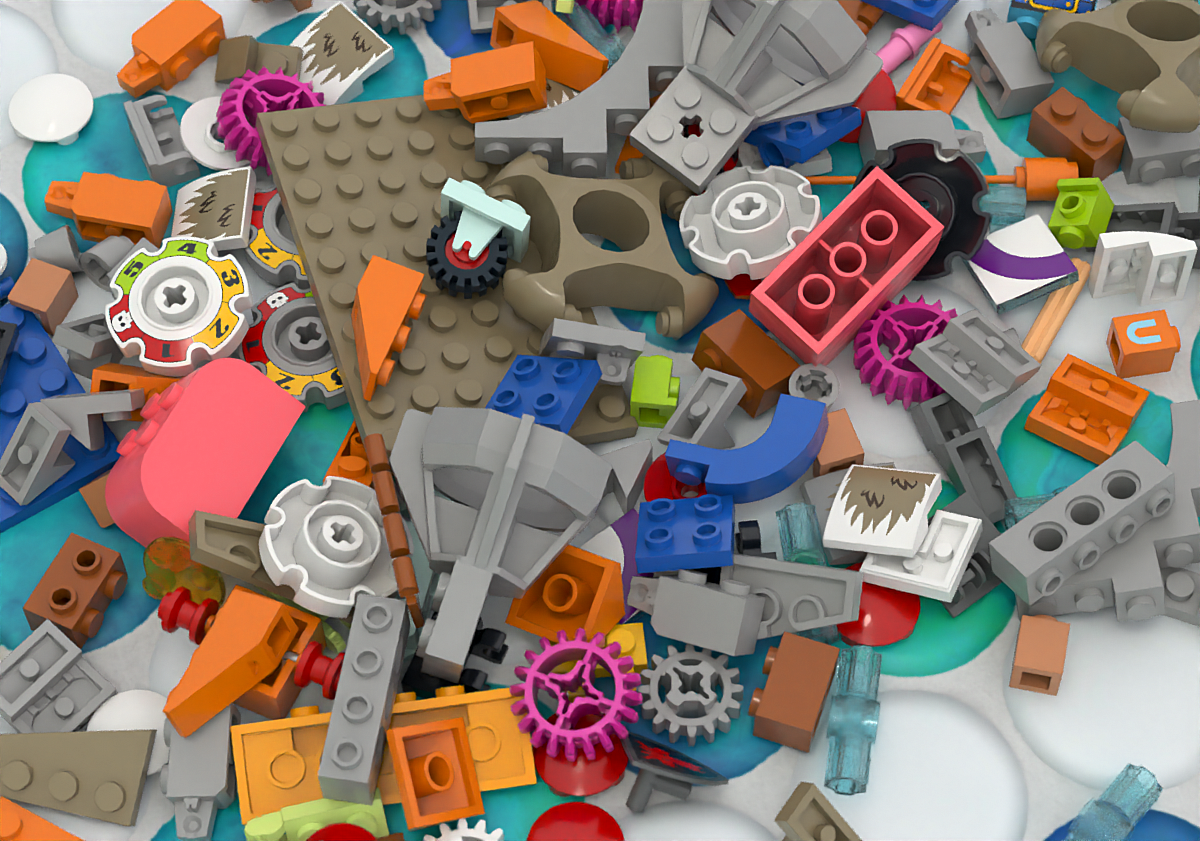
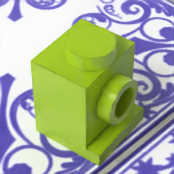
[1048,178,1114,249]
[630,355,680,429]

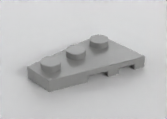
[720,553,864,640]

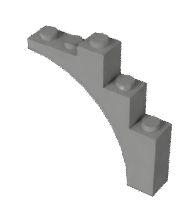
[475,0,684,178]
[1015,399,1200,622]

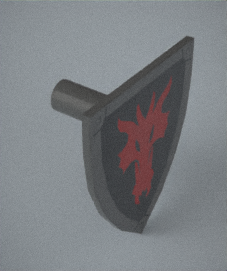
[619,731,729,812]

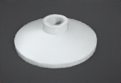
[180,96,255,171]

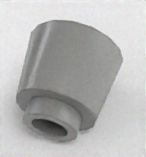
[28,225,83,273]
[80,235,135,292]
[789,363,840,412]

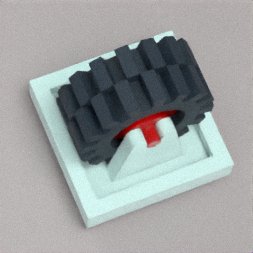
[426,178,531,299]

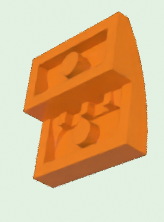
[1024,354,1150,465]

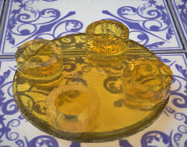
[142,537,226,608]

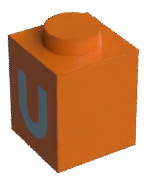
[1106,310,1181,379]

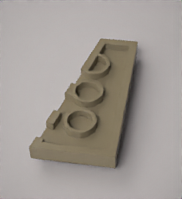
[189,510,355,624]
[0,729,157,827]

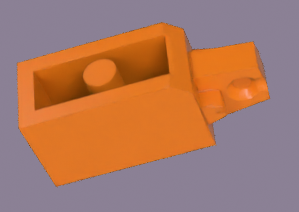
[117,0,226,98]
[423,41,547,124]
[44,171,173,248]

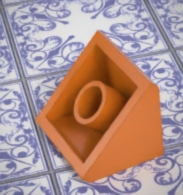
[505,544,625,644]
[386,717,485,832]

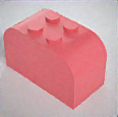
[749,166,944,367]
[105,358,306,571]

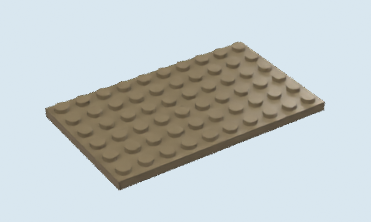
[256,95,639,476]

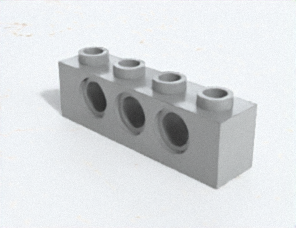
[989,440,1175,606]
[318,594,411,805]

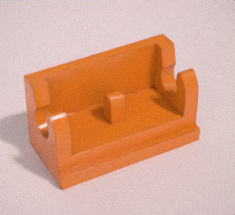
[896,37,972,115]

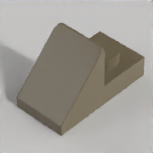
[214,35,303,84]
[774,782,862,841]

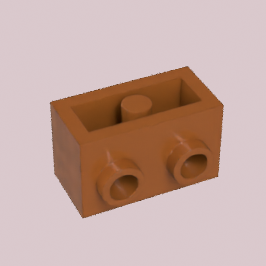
[1027,86,1126,182]
[691,309,801,419]
[22,532,128,650]
[748,631,840,753]

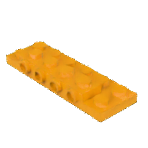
[230,686,537,825]

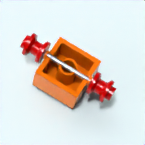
[158,584,345,720]

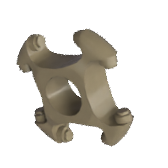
[1035,0,1200,133]
[485,151,719,340]

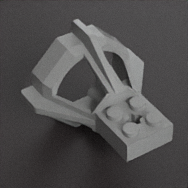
[629,0,883,195]
[389,407,612,684]

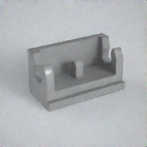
[123,95,200,188]

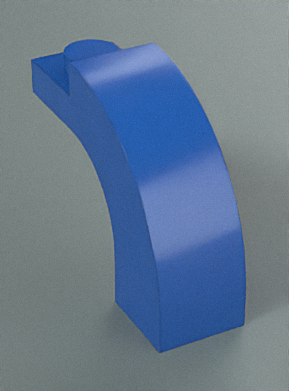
[665,394,829,504]

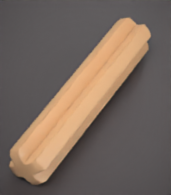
[1021,257,1091,364]

